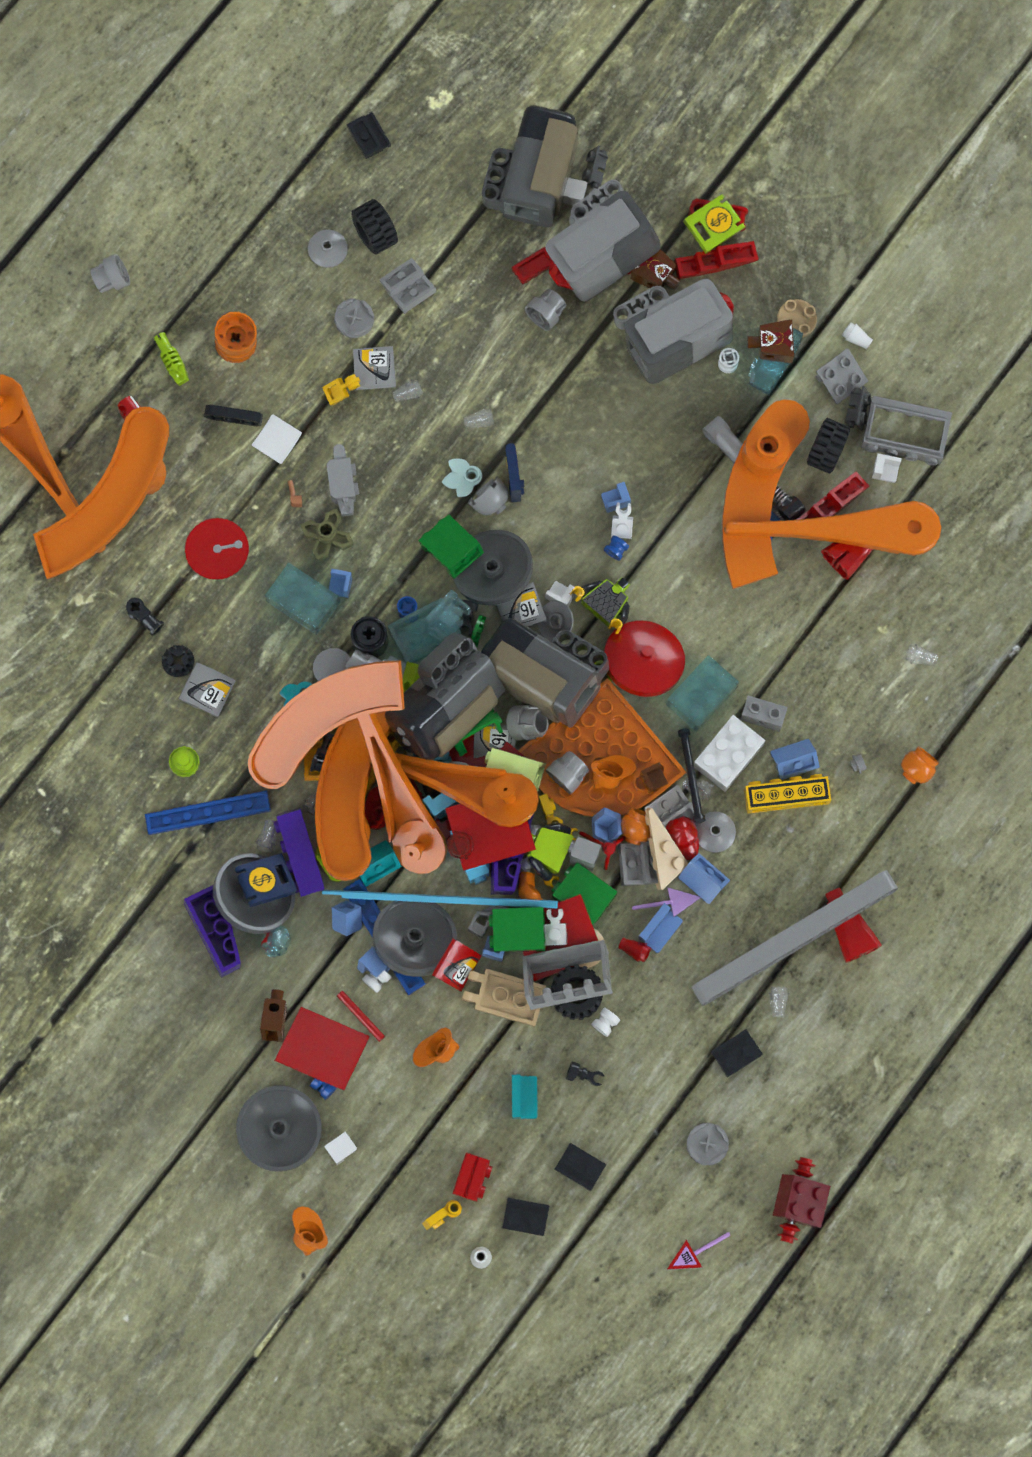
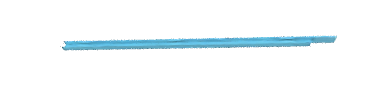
[322,890,558,909]

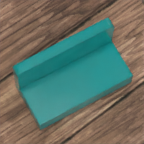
[360,840,402,887]
[512,1074,538,1119]

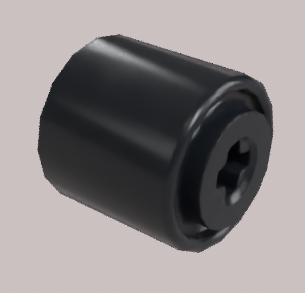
[350,616,389,658]

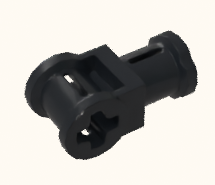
[126,598,164,636]
[310,733,334,772]

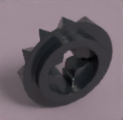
[162,645,195,677]

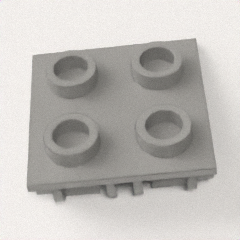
[816,348,868,404]

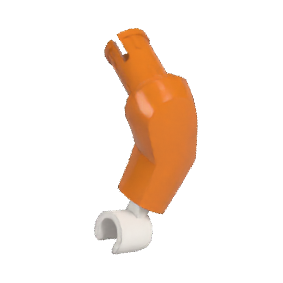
[518,857,543,908]

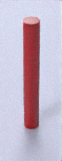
[337,990,385,1042]

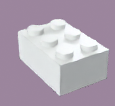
[694,715,766,792]

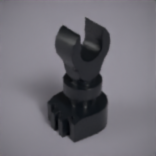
[458,599,479,636]
[566,1061,604,1086]

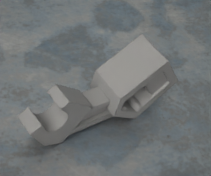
[468,905,517,939]

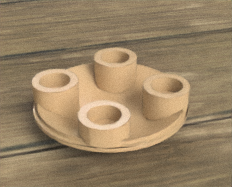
[777,299,817,338]

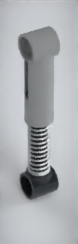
[702,416,806,521]

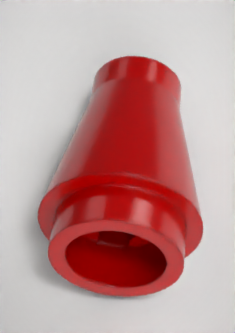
[618,937,651,962]

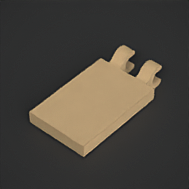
[461,969,546,1027]

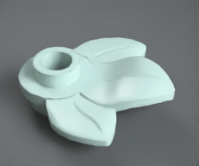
[442,459,482,497]

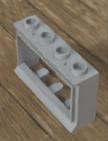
[861,396,952,466]
[522,940,613,1010]

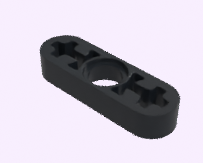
[204,405,263,426]

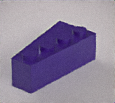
[274,808,325,897]
[491,814,534,895]
[184,885,241,978]

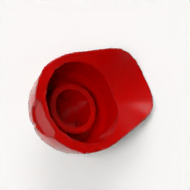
[364,787,386,830]
[666,816,699,860]

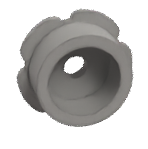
[850,754,867,774]

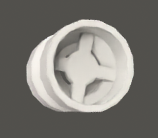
[718,348,739,373]
[362,970,391,993]
[591,1008,620,1037]

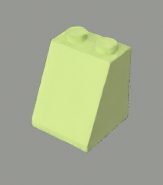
[485,748,546,793]

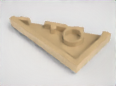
[645,808,688,890]

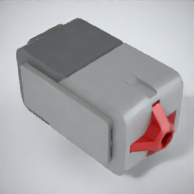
[546,180,661,301]
[613,279,734,384]

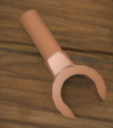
[288,480,302,507]

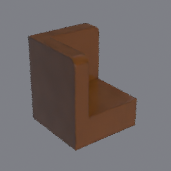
[640,762,668,793]

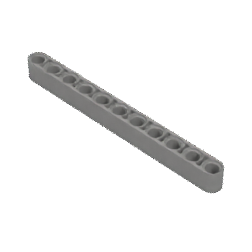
[691,870,898,1006]

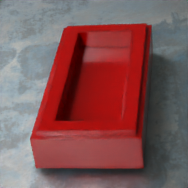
[512,247,550,285]

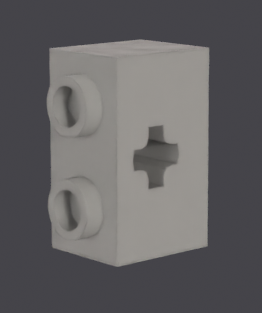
[740,696,788,732]
[567,837,601,872]

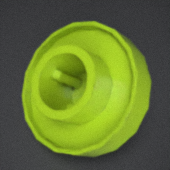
[169,746,200,777]

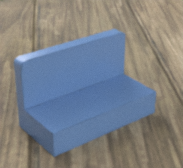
[770,739,820,780]
[678,853,730,904]
[638,903,683,953]

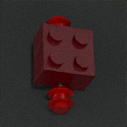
[772,1157,831,1244]

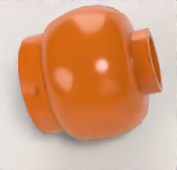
[901,746,939,784]
[621,808,651,845]

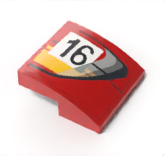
[432,939,482,992]

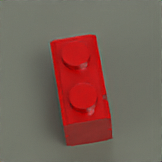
[452,1153,493,1202]

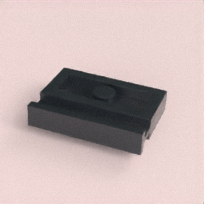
[347,111,391,159]
[711,1029,763,1078]
[554,1143,607,1192]
[502,1198,550,1236]

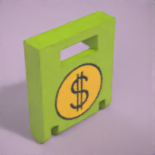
[683,194,745,254]

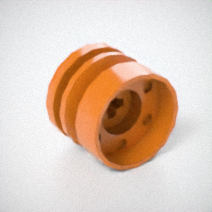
[215,312,257,363]

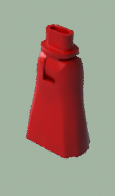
[821,542,874,580]
[825,887,882,963]

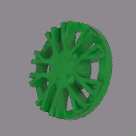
[471,615,486,648]

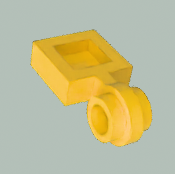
[322,374,360,405]
[539,794,563,824]
[422,1200,462,1230]

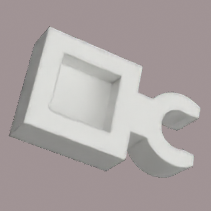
[611,503,633,539]
[544,909,567,946]

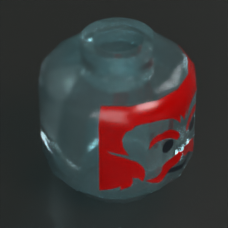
[261,926,291,958]

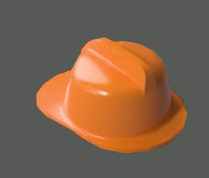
[591,755,636,788]
[413,1028,460,1067]
[292,1206,328,1256]

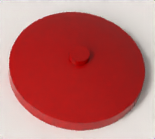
[603,620,685,697]

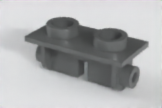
[582,145,608,189]
[845,386,871,431]

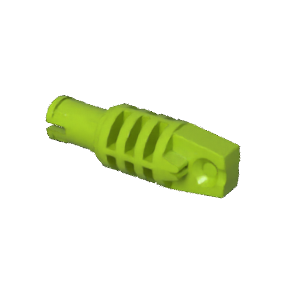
[154,332,189,386]

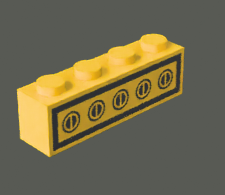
[744,774,831,814]

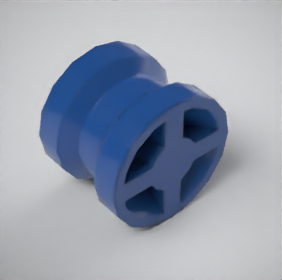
[604,536,629,561]

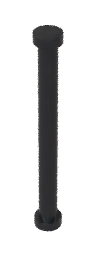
[678,728,706,823]

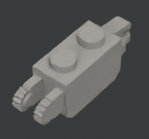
[327,444,359,516]

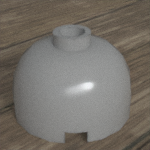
[468,476,509,515]

